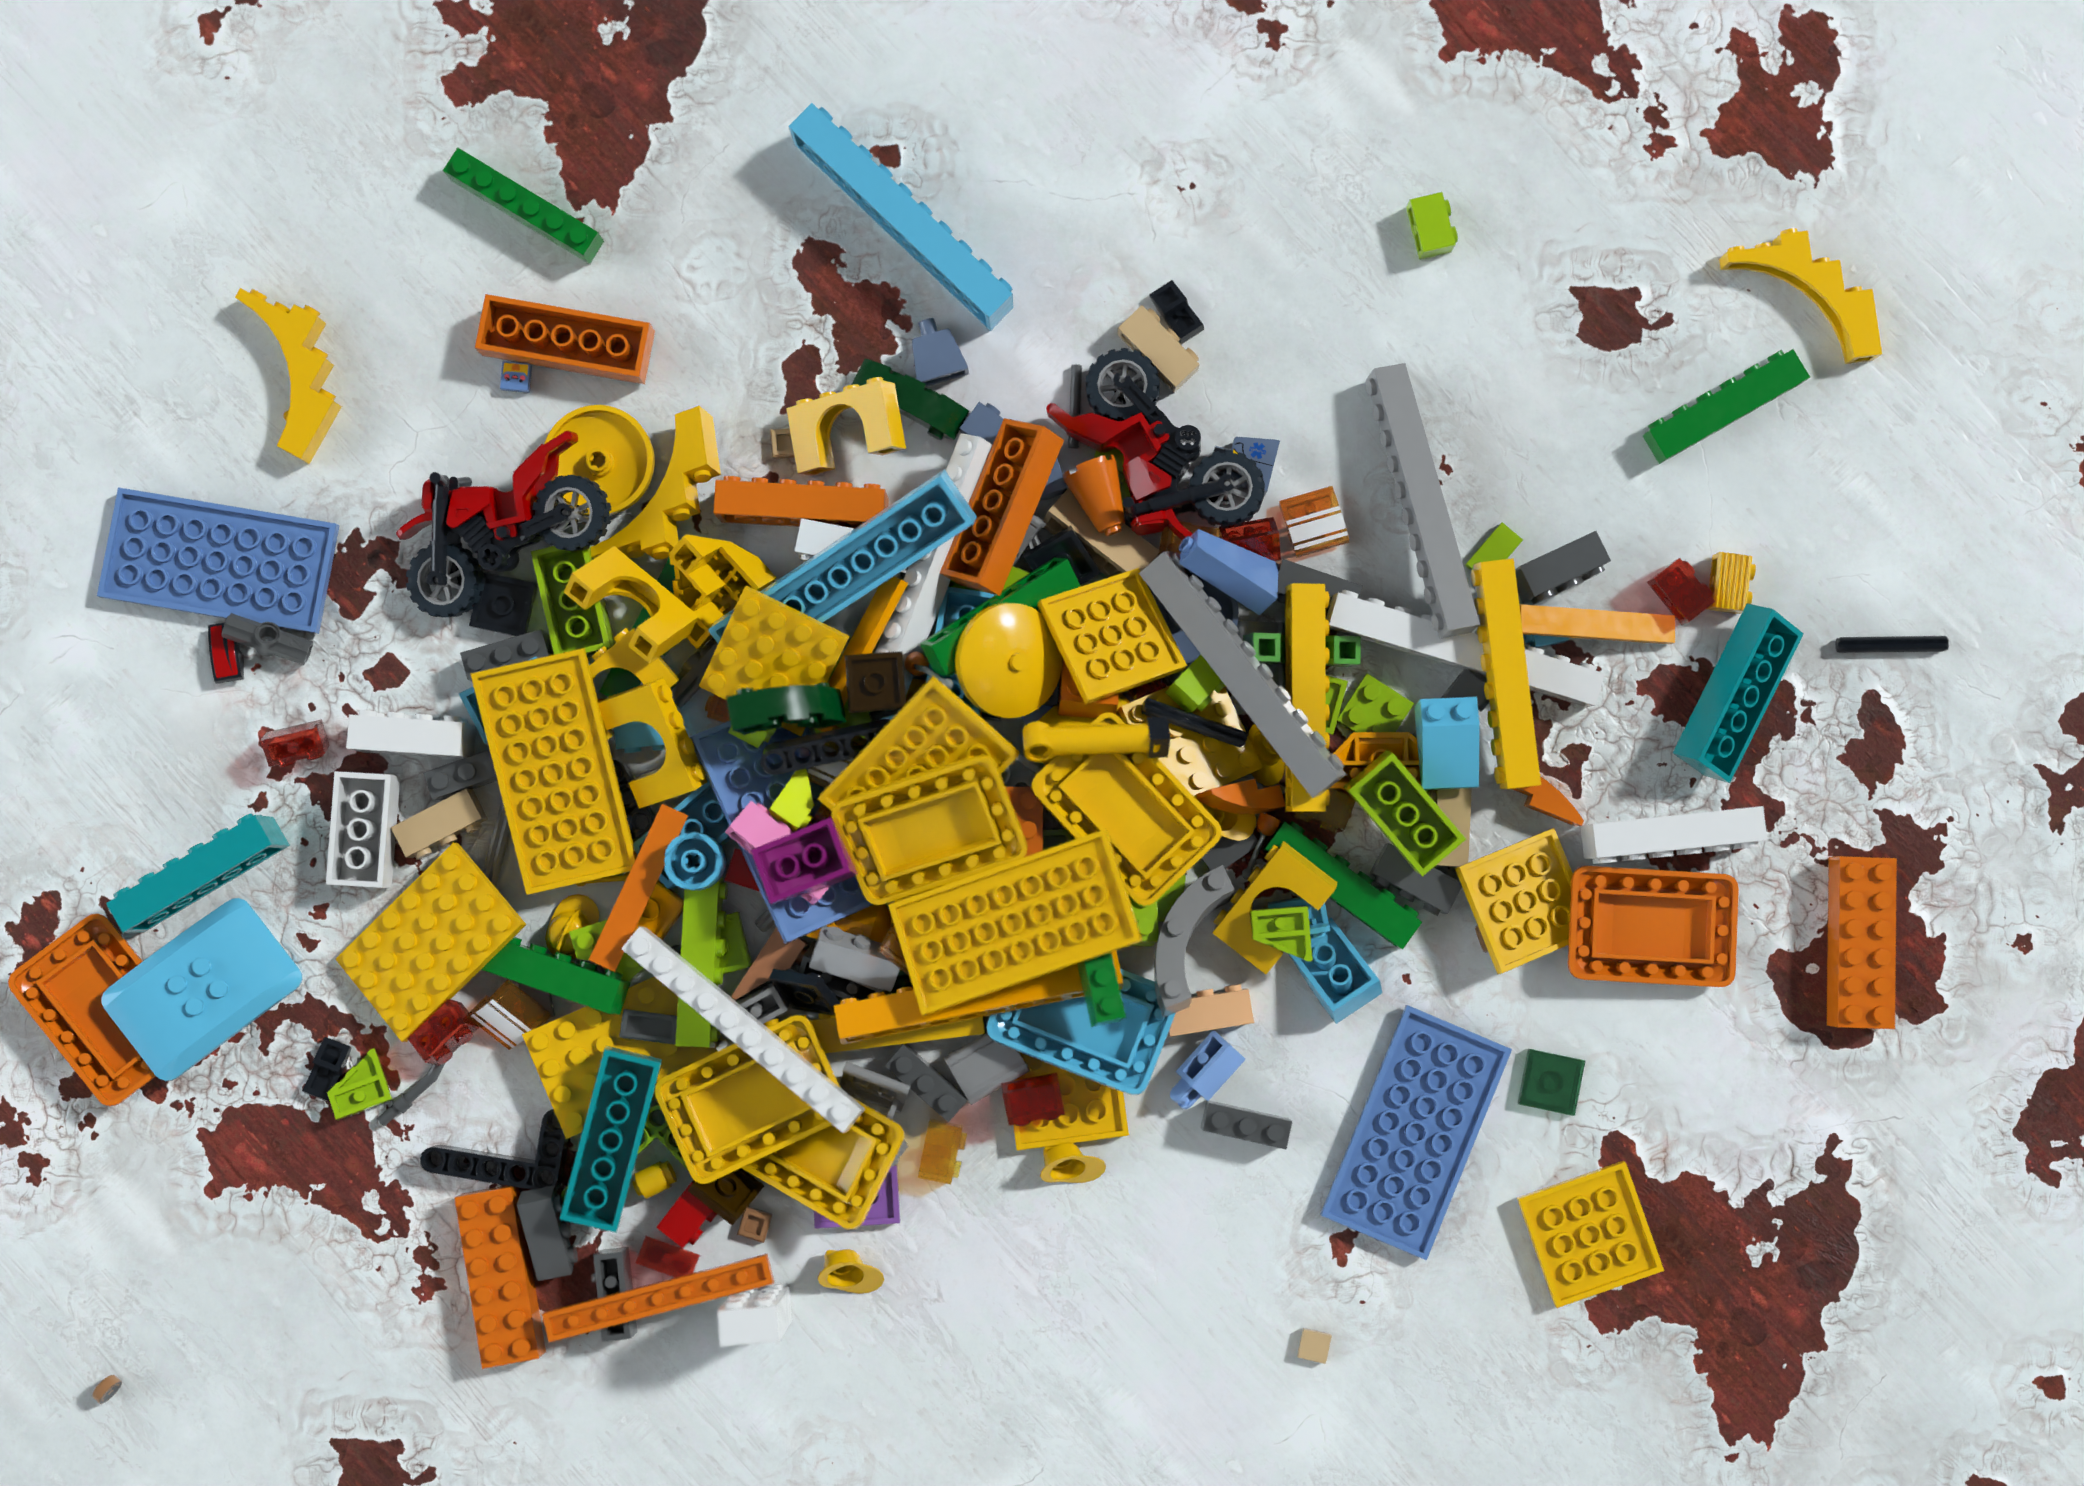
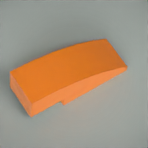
[1512,777,1584,827]
[1196,779,1286,814]

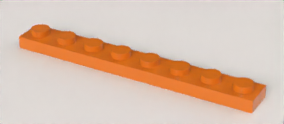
[542,1254,774,1342]

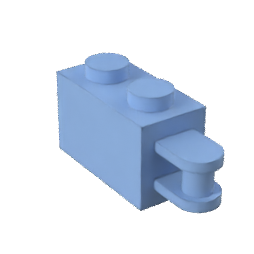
[1170,1030,1246,1109]

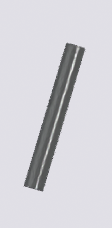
[1068,364,1082,448]

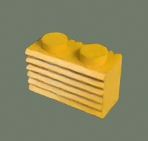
[1706,552,1756,614]

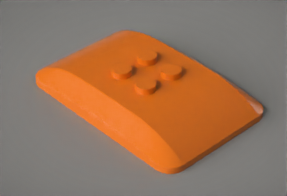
[1568,866,1739,987]
[8,914,156,1106]

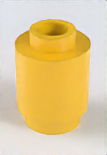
[632,1161,677,1199]

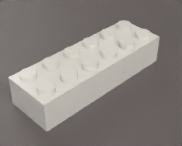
[1580,806,1767,864]

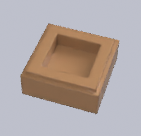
[737,1207,773,1243]

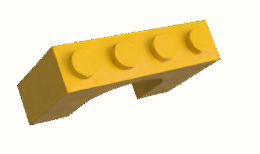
[786,377,906,476]
[564,546,699,664]
[589,628,679,740]
[598,677,707,809]
[1212,841,1338,975]

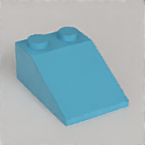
[1414,697,1479,790]
[1288,918,1383,1024]

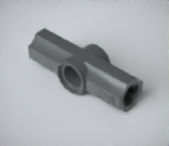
[222,613,313,665]
[670,638,718,709]

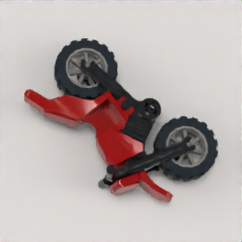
[1046,348,1265,541]
[396,431,611,617]

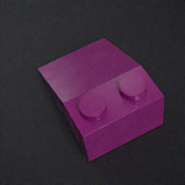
[751,817,858,904]

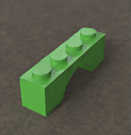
[1243,633,1361,667]

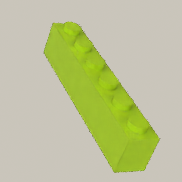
[675,877,728,1047]

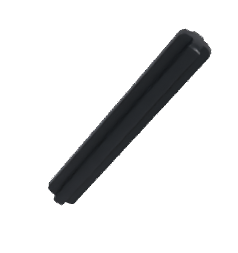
[1835,636,1949,653]
[1141,698,1248,747]

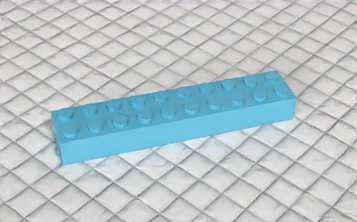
[788,103,1013,331]
[708,469,977,644]

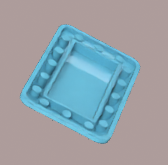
[101,898,303,1081]
[986,968,1176,1095]

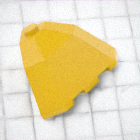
[669,534,777,649]

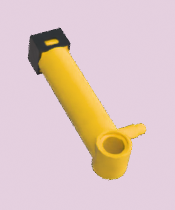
[1022,717,1171,765]

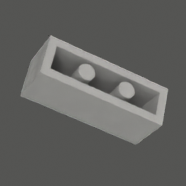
[809,926,902,992]

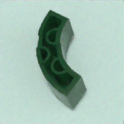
[851,358,969,440]
[726,683,846,735]

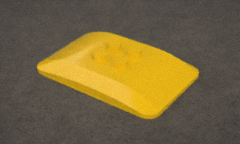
[1031,712,1222,906]
[831,755,1028,905]
[654,1015,840,1184]
[742,1097,904,1229]

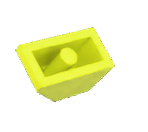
[768,769,814,833]

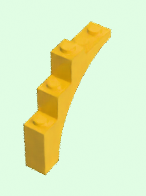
[1719,228,1882,364]
[235,288,342,464]
[590,406,721,560]

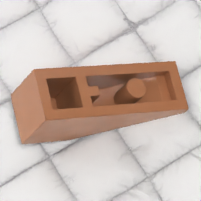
[731,927,809,1000]

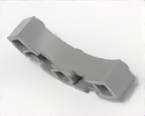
[1154,865,1235,1018]

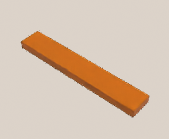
[589,804,688,972]

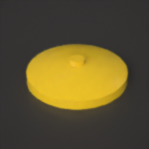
[544,405,655,516]
[955,603,1062,718]

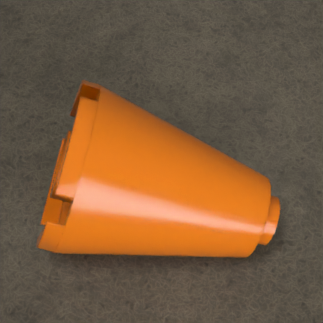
[1062,455,1125,536]

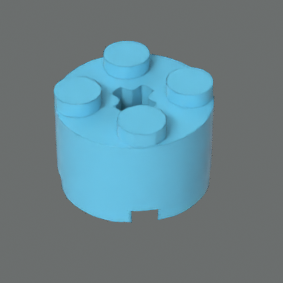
[664,832,727,891]

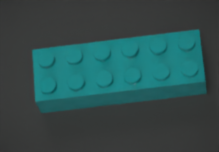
[1673,603,1804,783]
[106,813,290,933]
[559,1046,662,1233]

